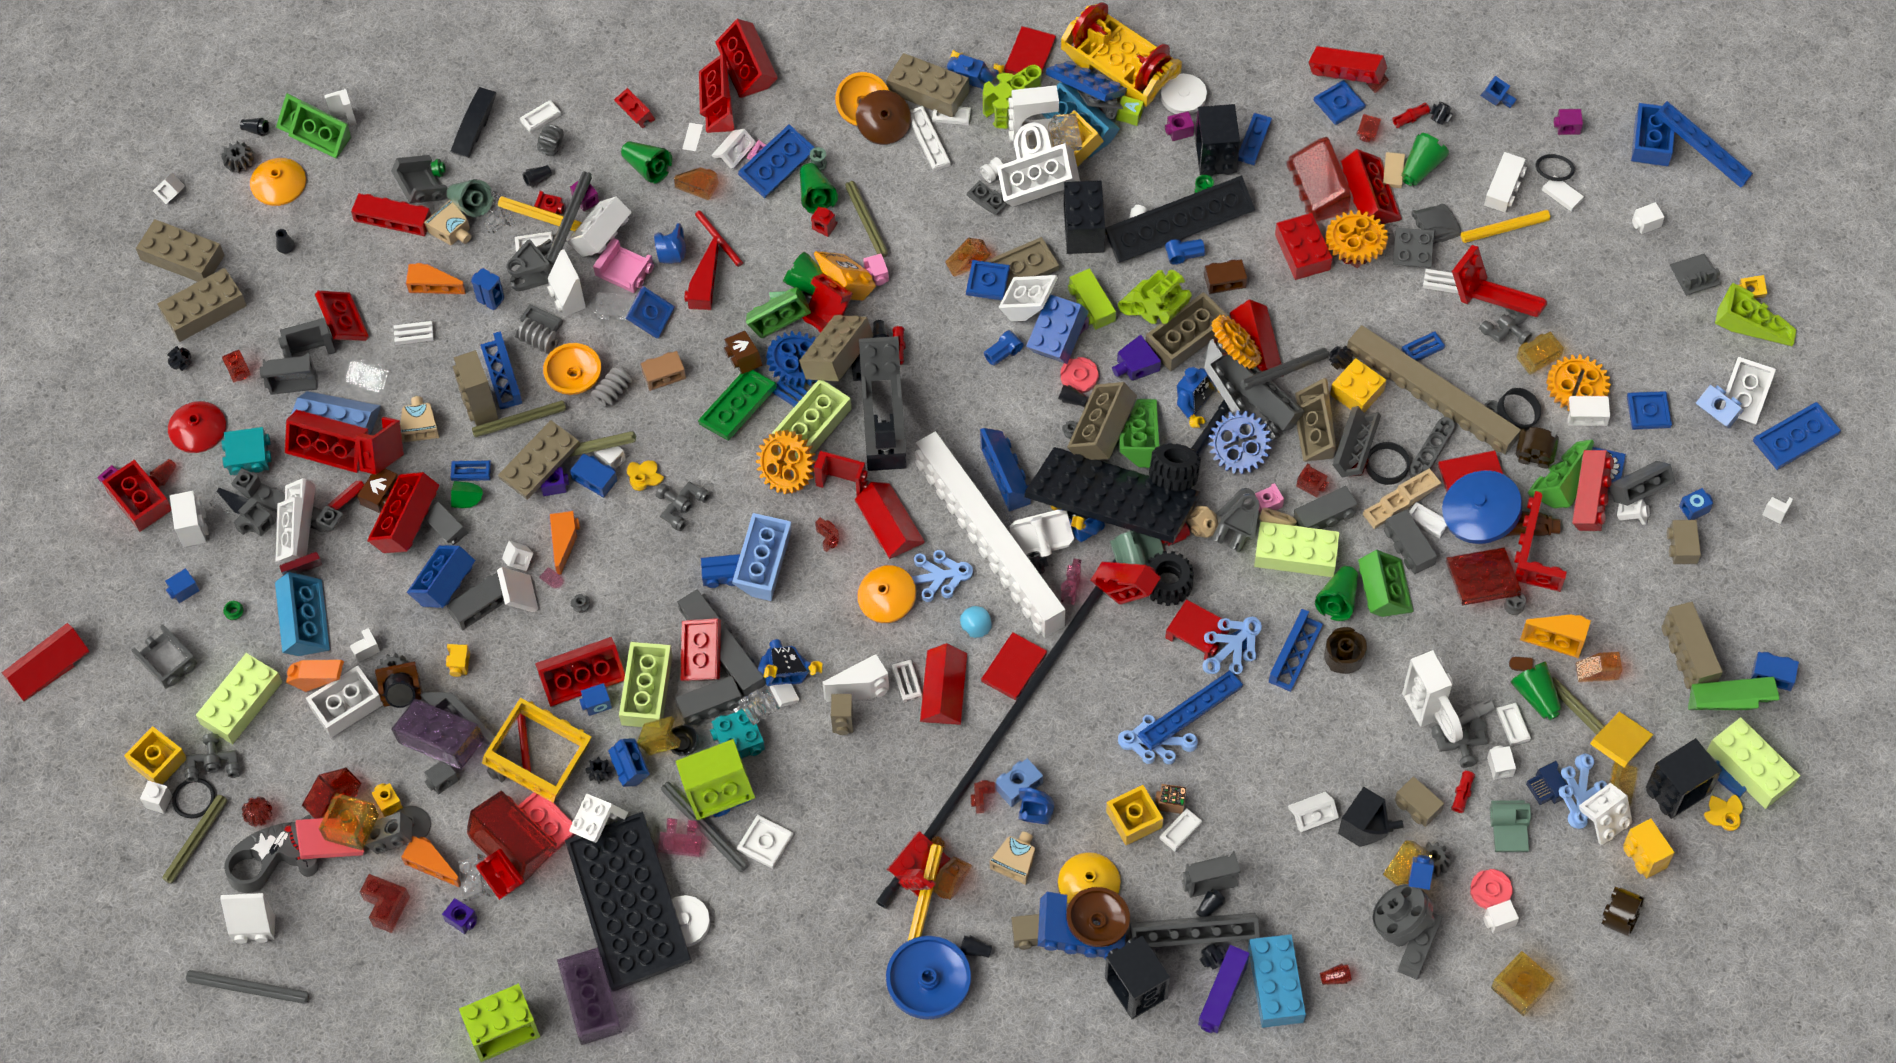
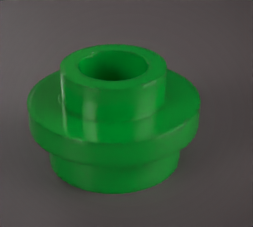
[431,159,446,177]
[223,601,244,620]

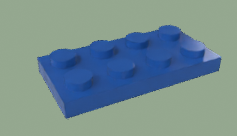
[1045,61,1127,102]
[738,124,815,198]
[1753,402,1841,470]

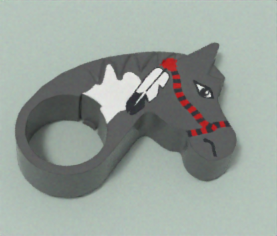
[224,815,319,893]

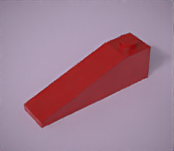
[684,236,719,310]

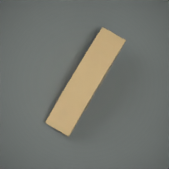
[1363,468,1441,529]

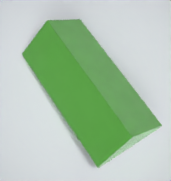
[276,93,351,158]
[1688,677,1779,710]

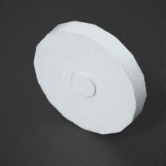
[1161,73,1207,114]
[672,895,710,947]

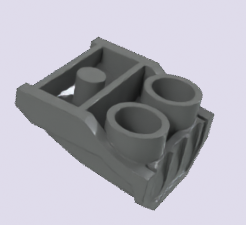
[1411,204,1461,244]

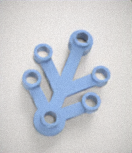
[912,550,973,602]
[1203,617,1262,675]
[1118,715,1198,764]
[1559,753,1607,829]

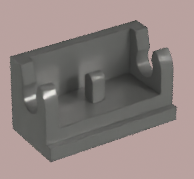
[424,502,468,545]

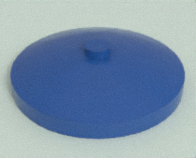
[1442,471,1523,544]
[886,936,971,1019]

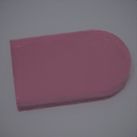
[539,567,563,588]

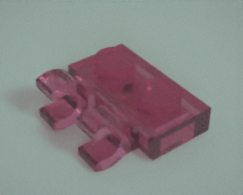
[1061,558,1082,605]
[658,818,702,857]

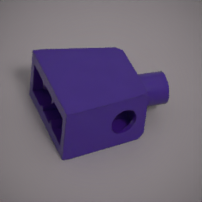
[1112,335,1161,381]

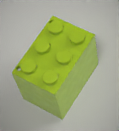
[675,739,755,820]
[459,983,540,1062]

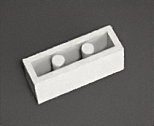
[1484,152,1527,213]

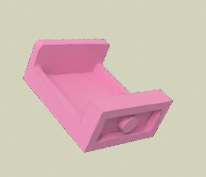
[593,238,654,293]

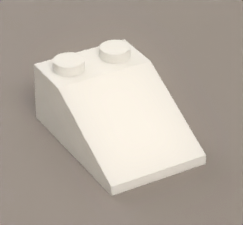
[547,249,586,317]
[999,275,1058,321]
[1719,357,1776,424]
[823,654,889,702]
[220,893,276,944]

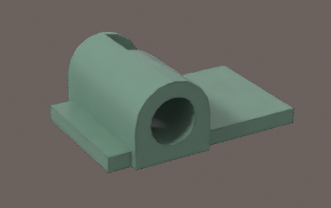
[1110,531,1164,565]
[1489,800,1531,852]

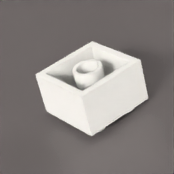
[170,491,209,547]

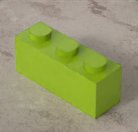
[1068,268,1116,330]

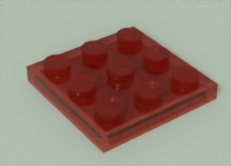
[1446,547,1521,606]

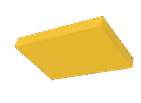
[1590,711,1653,768]

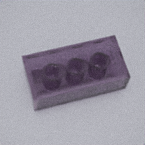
[391,699,485,770]
[557,947,622,1045]

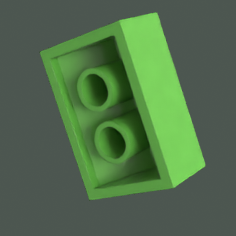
[746,287,811,339]
[1358,550,1414,617]

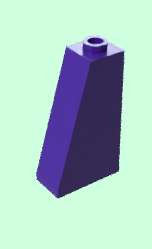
[1198,945,1250,1034]

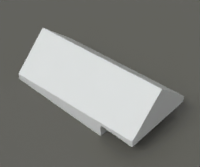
[276,478,316,562]

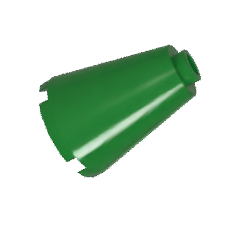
[1401,133,1449,186]
[621,141,672,184]
[800,163,838,214]
[783,252,823,295]
[1314,566,1358,621]
[1510,661,1561,721]

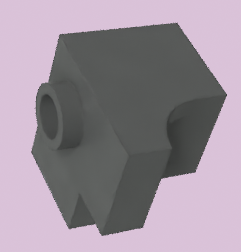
[234,497,275,536]

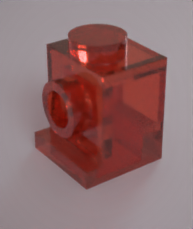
[1296,463,1329,498]

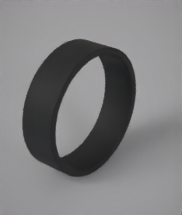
[1497,388,1541,431]
[1365,442,1410,485]

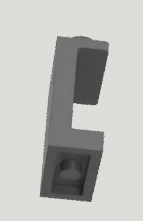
[391,155,447,204]
[278,318,336,358]

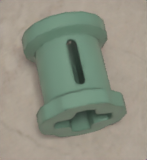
[810,147,827,171]

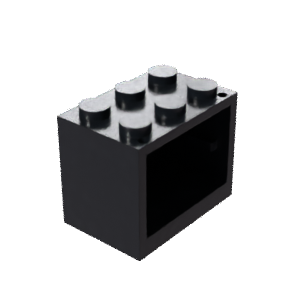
[1195,104,1240,176]
[1063,180,1105,254]
[1646,738,1722,819]
[1105,936,1170,1019]

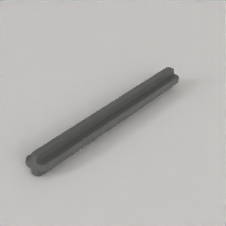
[546,171,592,265]
[1240,347,1329,391]
[661,782,748,872]
[186,970,309,1004]

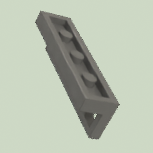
[1332,406,1381,478]

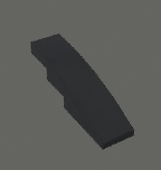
[450,87,497,158]

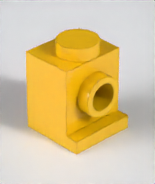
[1739,275,1767,298]
[446,644,470,677]
[372,783,403,817]

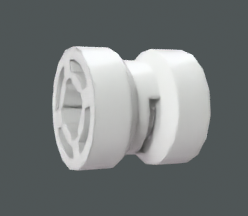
[980,157,1003,183]

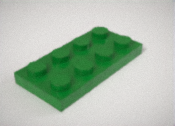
[698,370,777,441]

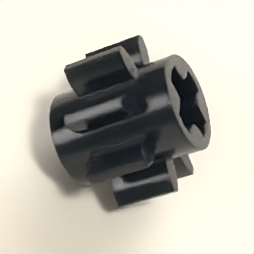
[1429,102,1453,125]
[167,346,192,371]
[1329,346,1353,370]
[1026,551,1049,575]
[585,757,612,784]
[1199,943,1226,970]

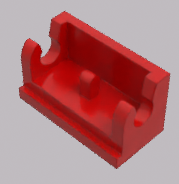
[614,88,655,128]
[476,848,525,900]

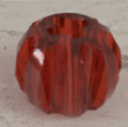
[242,796,272,827]

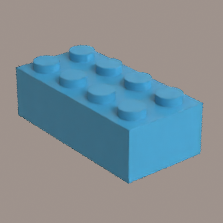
[1248,934,1306,1028]

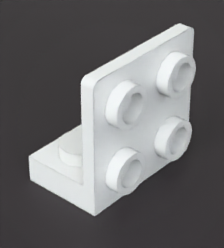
[1579,783,1632,845]
[569,794,628,843]

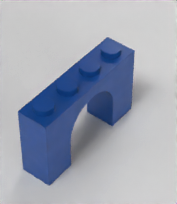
[1038,891,1125,960]

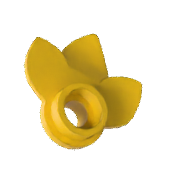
[627,460,664,491]
[1704,795,1743,831]

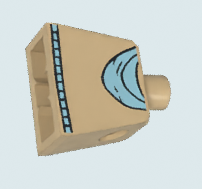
[424,200,471,245]
[400,396,439,442]
[990,832,1035,885]

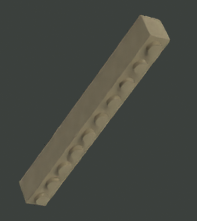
[1347,325,1521,455]

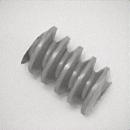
[515,318,558,355]
[591,365,633,407]

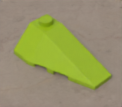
[1715,283,1796,346]

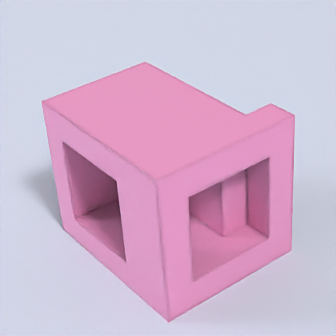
[863,254,889,286]
[1255,483,1284,513]

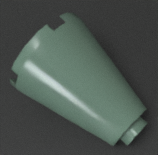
[447,179,493,217]

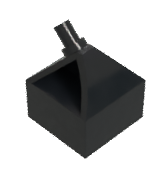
[1338,787,1404,847]

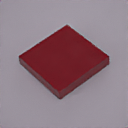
[279,552,322,576]

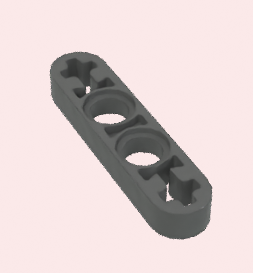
[1409,417,1455,478]

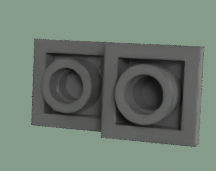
[967,180,1007,215]

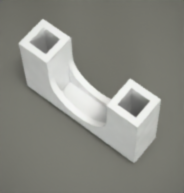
[1008,85,1059,148]

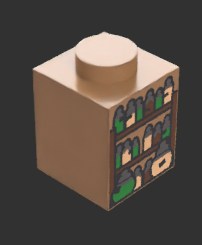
[1155,784,1186,814]

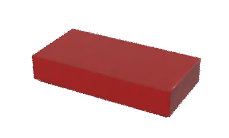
[326,481,364,511]

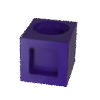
[541,467,569,496]
[442,898,477,934]

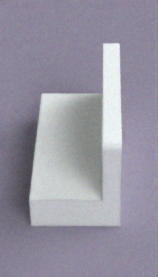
[325,89,357,126]
[712,129,756,168]
[1568,396,1610,426]
[1288,792,1339,832]

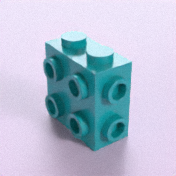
[221,427,272,475]
[710,707,765,759]

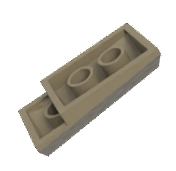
[1295,378,1336,462]

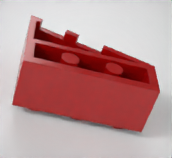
[1090,562,1161,604]

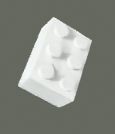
[567,196,632,257]
[306,666,383,738]

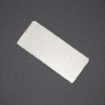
[682,123,703,151]

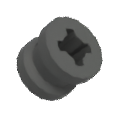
[1504,591,1526,615]

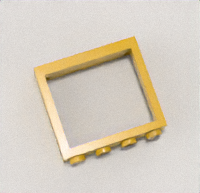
[482,697,592,803]

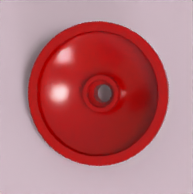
[168,401,226,453]

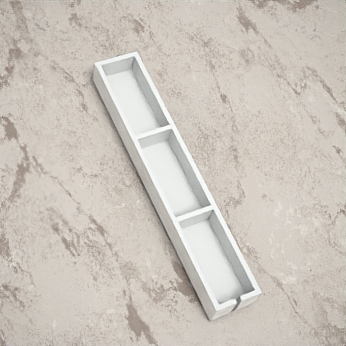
[915,431,1065,638]

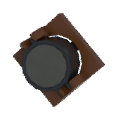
[375,661,423,708]

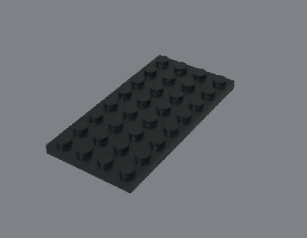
[1024,447,1201,543]
[565,811,692,992]

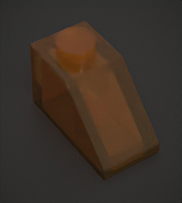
[674,167,719,201]
[945,237,991,276]
[1575,652,1622,682]
[933,856,972,900]

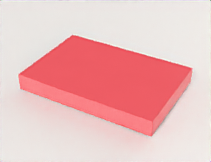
[508,792,576,858]
[295,816,364,859]

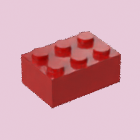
[1275,213,1332,280]
[102,459,172,532]

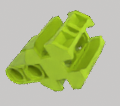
[983,65,1042,129]
[1118,270,1192,324]

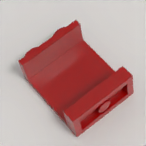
[802,273,853,333]
[356,417,404,475]
[814,451,869,496]
[1165,599,1229,660]

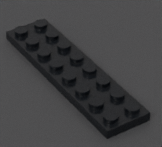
[1105,175,1255,263]

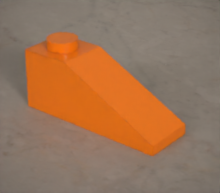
[406,263,466,294]
[550,511,580,575]
[286,660,344,692]
[401,836,461,887]

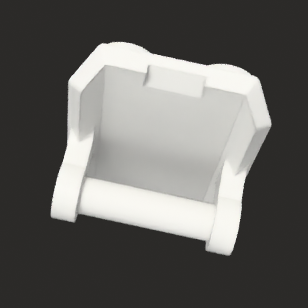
[1010,510,1074,557]

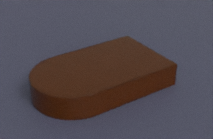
[1509,657,1533,671]

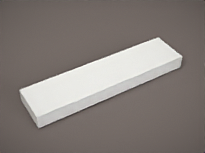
[910,106,951,172]

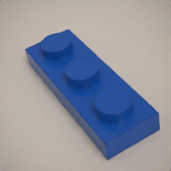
[1238,113,1272,166]

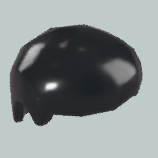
[667,724,698,756]

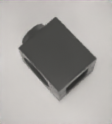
[424,758,459,795]

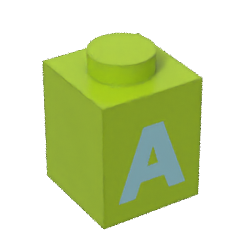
[1116,96,1144,126]

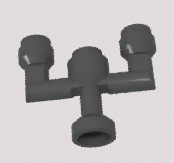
[1479,307,1532,346]
[656,481,710,531]
[1431,718,1488,768]
[184,733,241,782]

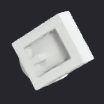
[1617,499,1650,525]

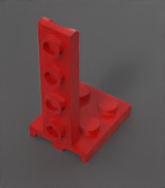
[1452,245,1547,318]
[1513,491,1567,592]
[886,831,950,897]

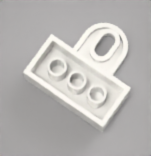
[997,122,1080,207]
[1402,650,1463,743]

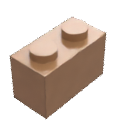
[641,351,686,391]

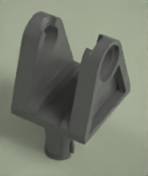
[507,239,554,291]
[1211,488,1259,552]

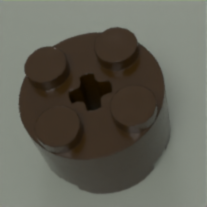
[1515,427,1559,469]
[1324,627,1367,674]
[1601,886,1645,936]

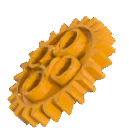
[1325,210,1388,264]
[1211,314,1262,369]
[1546,354,1611,411]
[756,430,816,494]

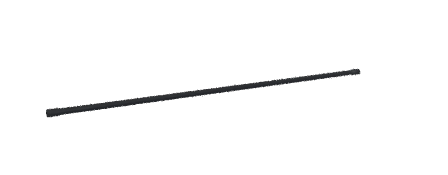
[876,399,1231,909]

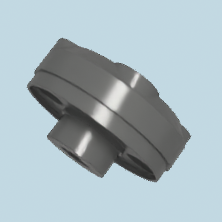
[1372,884,1435,947]

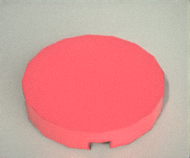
[1060,357,1099,393]
[1470,869,1513,909]

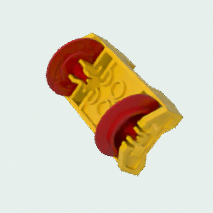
[1061,2,1182,107]

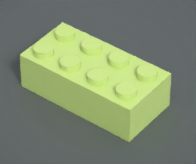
[772,380,852,459]
[1254,521,1339,577]
[619,642,673,729]
[196,653,282,745]
[1706,717,1800,809]

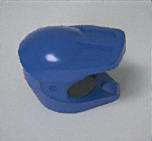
[654,223,686,264]
[1018,787,1055,824]

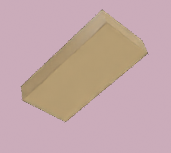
[1383,152,1405,188]

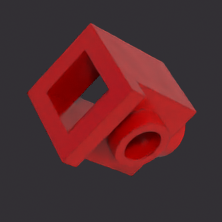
[534,191,565,215]
[811,207,838,237]

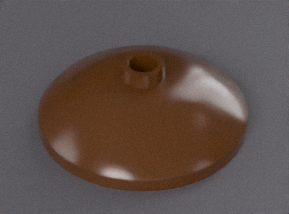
[856,90,911,145]
[1066,887,1130,947]

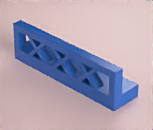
[480,331,522,410]
[1268,609,1323,692]

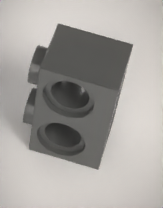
[365,811,412,854]

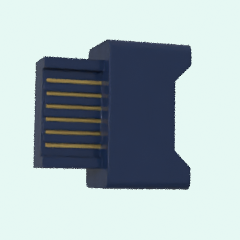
[1526,761,1568,805]

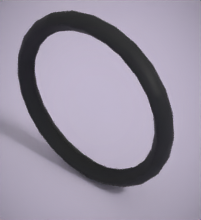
[1535,154,1575,181]
[172,778,215,819]

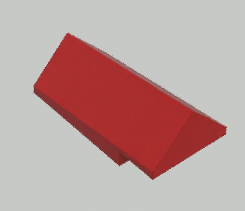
[699,53,734,133]
[1229,299,1283,377]
[855,482,925,559]
[1,623,90,702]
[920,643,967,725]

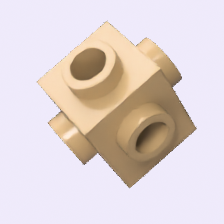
[1187,506,1219,538]

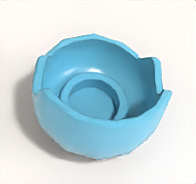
[960,606,992,638]

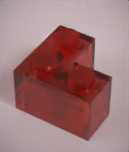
[302,767,362,819]
[360,874,410,933]

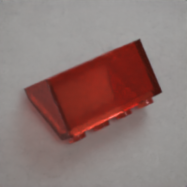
[1287,137,1351,222]
[467,790,557,882]

